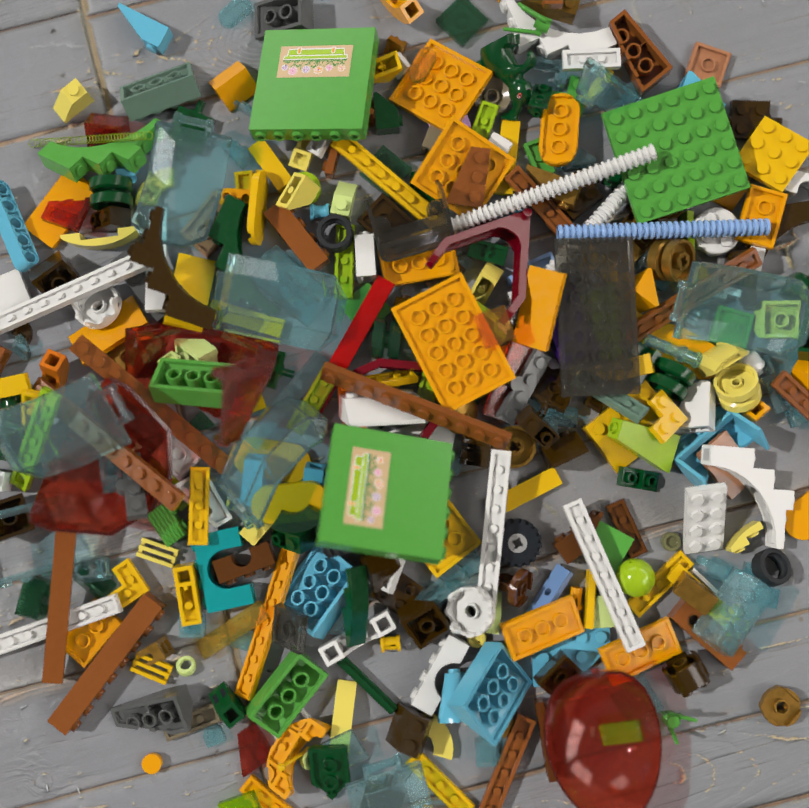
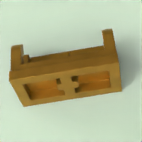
[672,570,719,616]
[137,635,176,666]

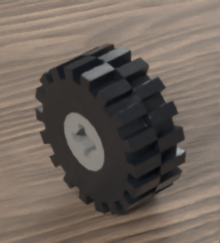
[501,518,542,568]

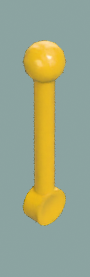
[278,746,309,772]

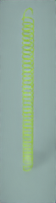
[29,131,153,147]

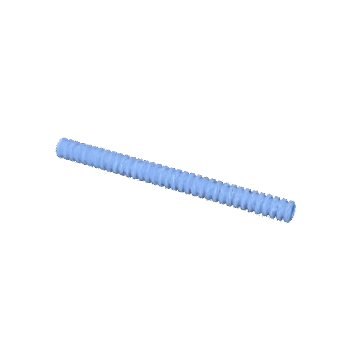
[556,218,771,242]

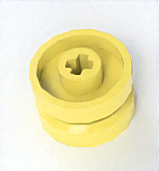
[714,363,762,413]

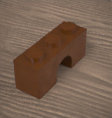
[212,540,277,585]

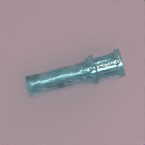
[643,333,703,369]

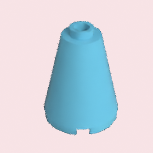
[438,669,465,723]

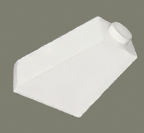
[354,231,377,284]
[675,380,716,434]

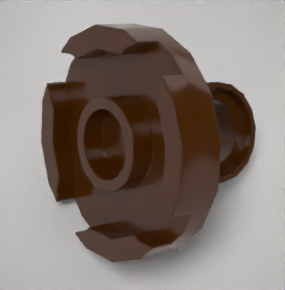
[498,568,533,608]

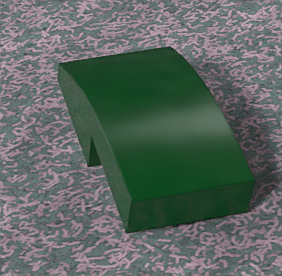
[616,466,659,492]

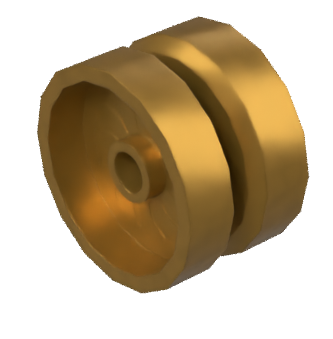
[647,238,695,283]
[492,426,536,468]

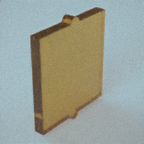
[473,305,516,349]

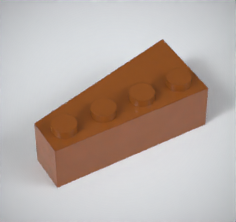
[608,9,673,99]

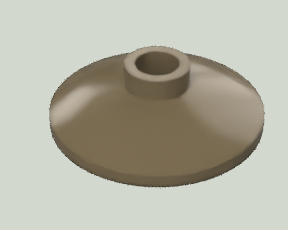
[474,77,510,114]

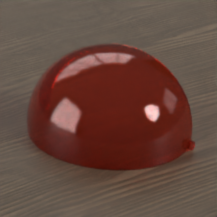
[543,667,662,808]

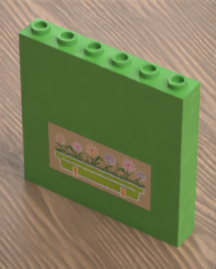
[249,27,379,141]
[316,423,455,565]

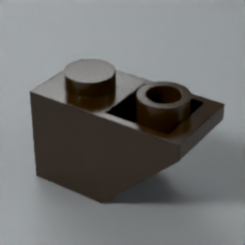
[90,205,131,232]
[515,404,560,450]

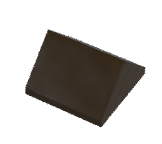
[0,493,35,542]
[359,553,401,593]
[533,649,582,699]

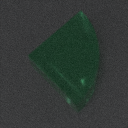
[189,411,216,430]

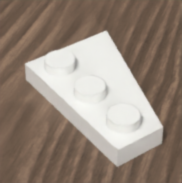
[175,476,233,529]

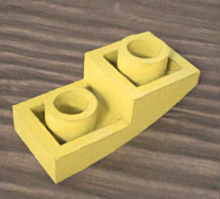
[724,520,764,554]

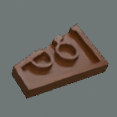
[444,146,491,208]

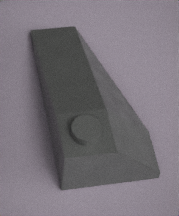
[110,684,193,735]

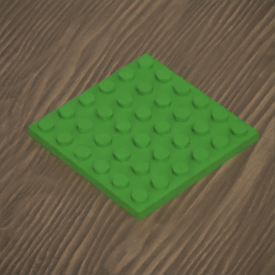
[601,76,751,224]

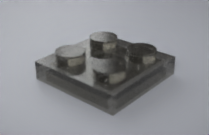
[272,603,309,655]

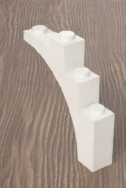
[499,0,617,62]
[701,445,795,549]

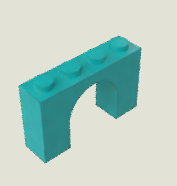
[191,525,257,613]

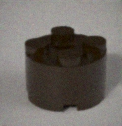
[662,651,710,697]

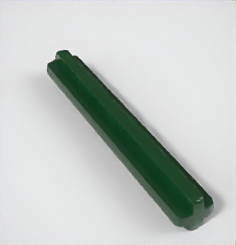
[336,656,398,714]

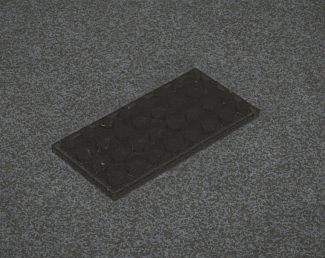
[553,237,641,397]

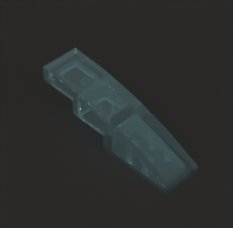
[415,550,480,605]

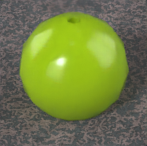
[616,558,655,597]

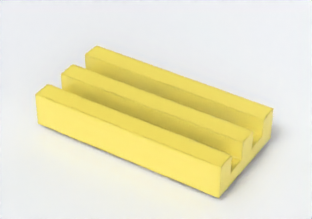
[136,537,180,568]

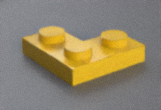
[647,390,688,444]
[107,558,151,608]

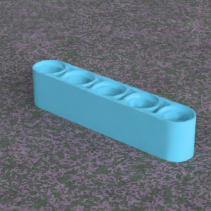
[0,180,39,272]

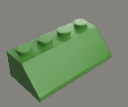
[148,358,237,409]
[245,646,329,739]

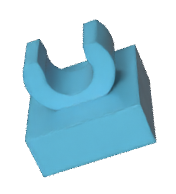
[115,166,139,184]

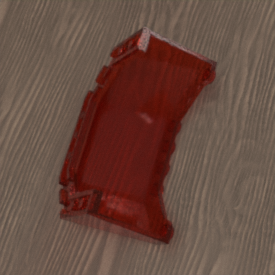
[125,322,279,447]

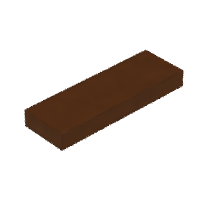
[605,498,648,559]

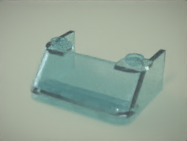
[576,57,643,112]

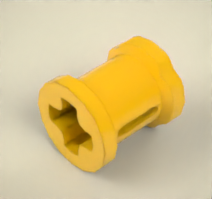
[380,634,401,653]

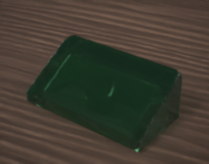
[73,561,117,599]

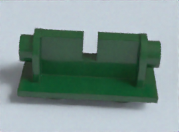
[528,84,553,118]

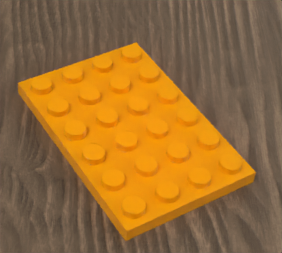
[391,272,516,410]

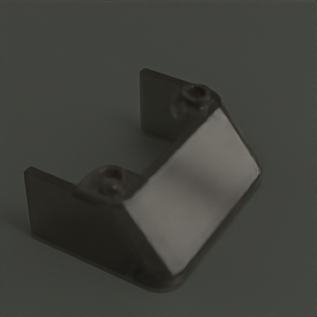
[364,180,454,262]

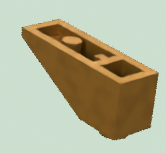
[526,164,582,210]

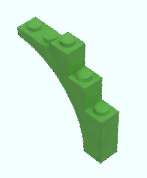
[37,118,167,183]

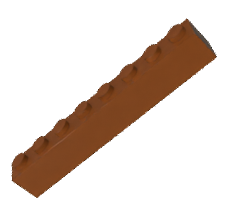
[47,591,167,736]

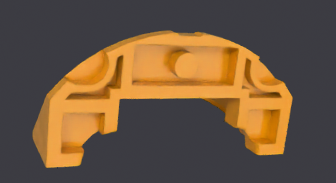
[267,718,332,800]

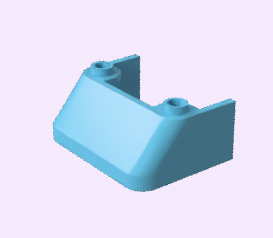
[673,405,770,486]

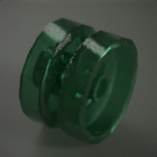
[371,317,402,360]

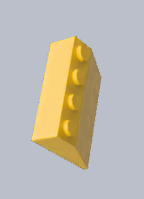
[581,380,659,474]

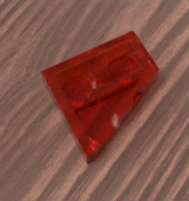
[41,197,90,233]
[237,722,271,777]

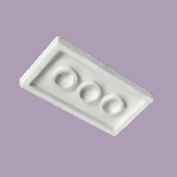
[682,482,727,554]

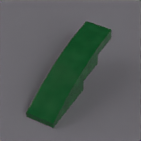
[342,565,369,648]

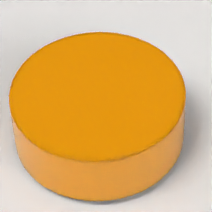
[142,752,163,774]

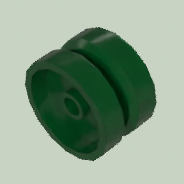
[89,174,133,211]
[646,357,697,402]

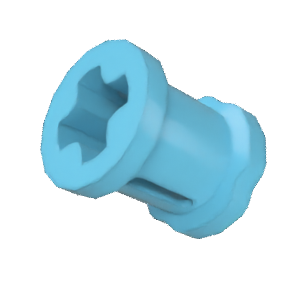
[310,203,330,221]

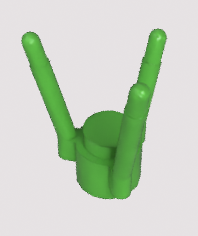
[503,2,552,37]
[660,710,698,745]

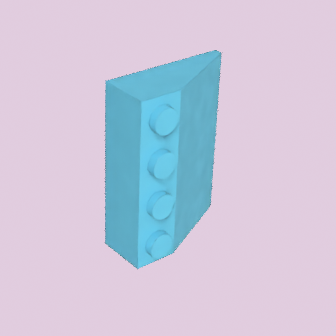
[282,546,356,640]
[446,641,533,746]

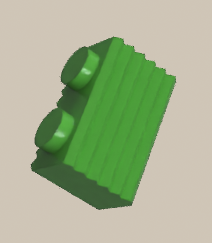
[148,504,188,547]

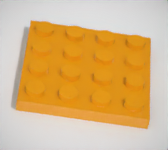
[389,38,493,131]
[410,116,515,216]

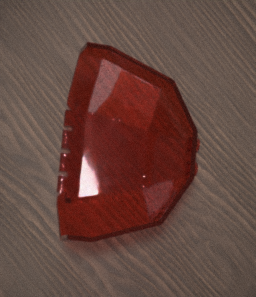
[28,373,173,536]

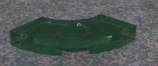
[271,504,320,533]

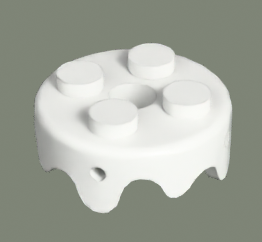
[695,207,738,257]
[71,286,122,330]
[445,586,496,638]

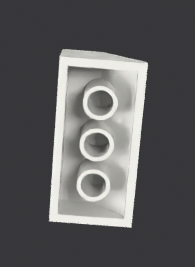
[339,389,425,427]

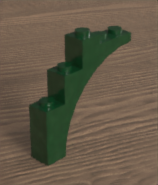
[207,194,282,317]

